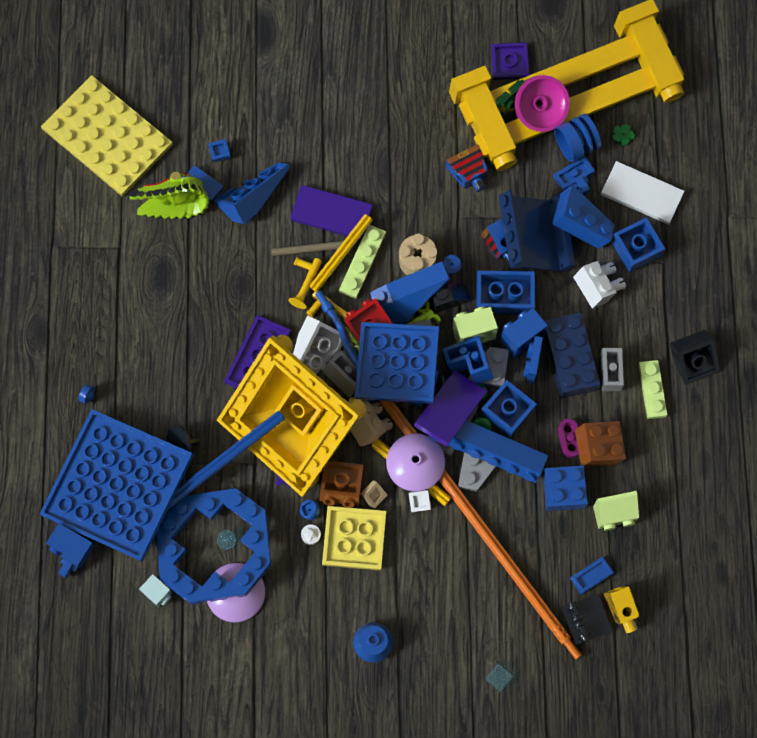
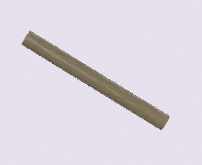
[271,241,344,256]

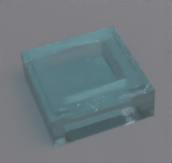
[485,663,513,692]

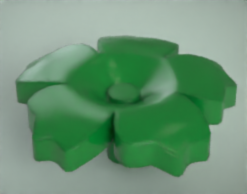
[612,124,635,146]

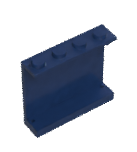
[498,189,575,272]

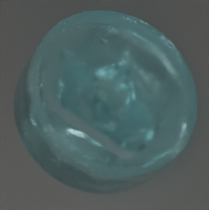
[217,530,237,551]

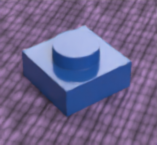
[208,139,231,163]

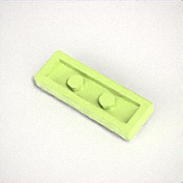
[638,360,667,419]

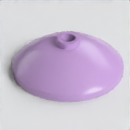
[386,434,445,492]
[207,563,265,623]

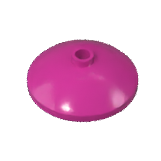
[515,75,570,132]

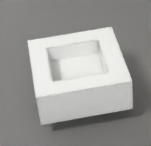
[409,489,431,512]

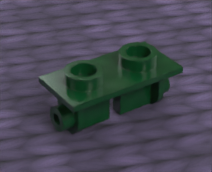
[495,79,525,115]

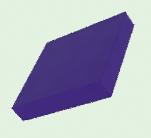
[491,43,530,80]

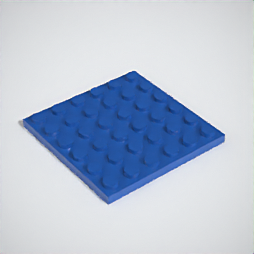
[39,409,194,562]

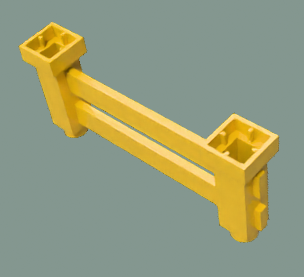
[449,0,684,171]

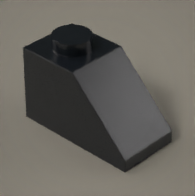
[430,283,471,313]

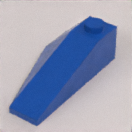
[214,162,290,224]
[370,261,450,324]

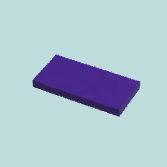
[290,185,372,240]
[224,315,291,389]
[414,370,487,447]

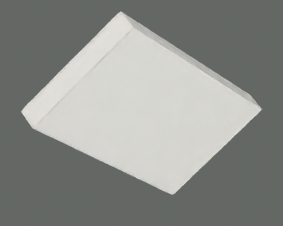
[601,161,684,225]

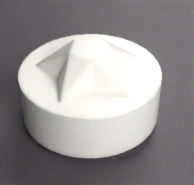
[301,525,321,545]

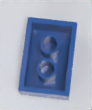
[476,271,535,315]

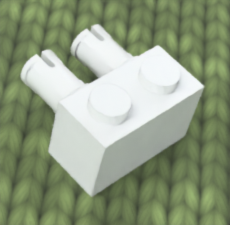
[573,261,626,309]

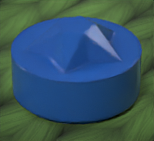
[443,254,461,274]
[79,384,95,404]
[300,499,320,520]

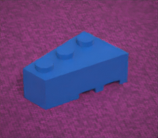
[552,185,615,249]

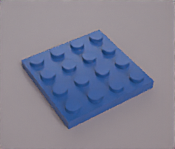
[355,322,439,404]

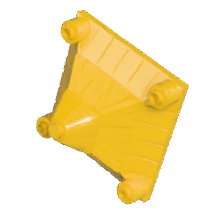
[217,335,366,497]

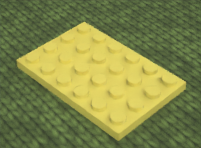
[41,75,173,197]

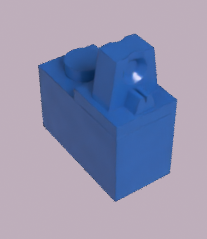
[46,523,95,579]

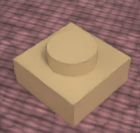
[360,480,387,509]

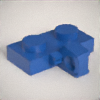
[553,156,595,196]

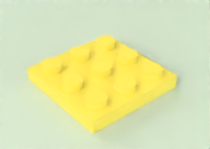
[322,506,386,570]

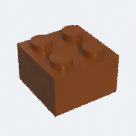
[575,421,626,467]

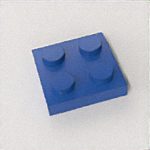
[523,336,543,384]

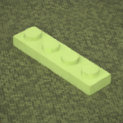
[339,225,386,299]

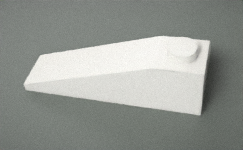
[293,316,343,374]

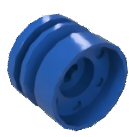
[554,113,601,162]

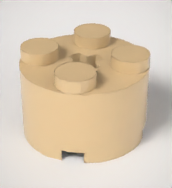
[399,234,437,275]

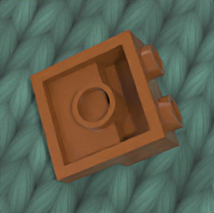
[320,461,364,508]

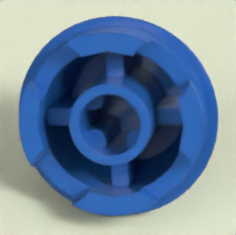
[353,622,393,662]

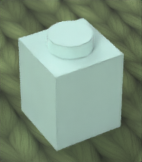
[139,574,172,607]

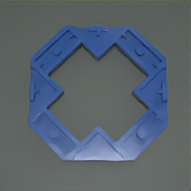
[157,488,272,605]

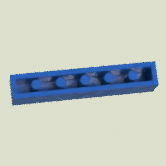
[429,420,548,483]

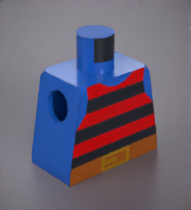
[446,144,488,192]
[481,219,509,265]

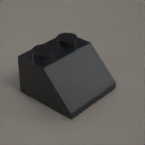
[670,330,720,385]

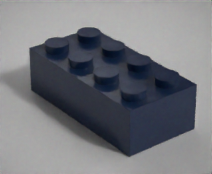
[544,313,600,399]

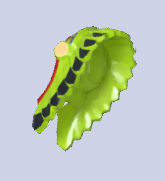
[129,172,209,219]

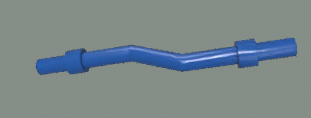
[315,291,358,372]

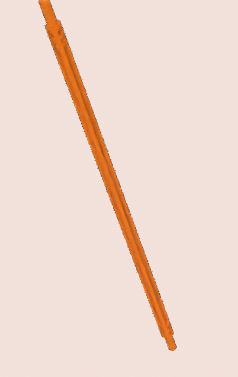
[379,400,582,660]

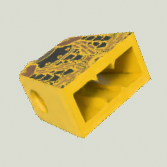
[603,586,639,633]

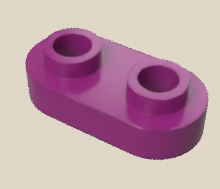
[558,419,579,458]

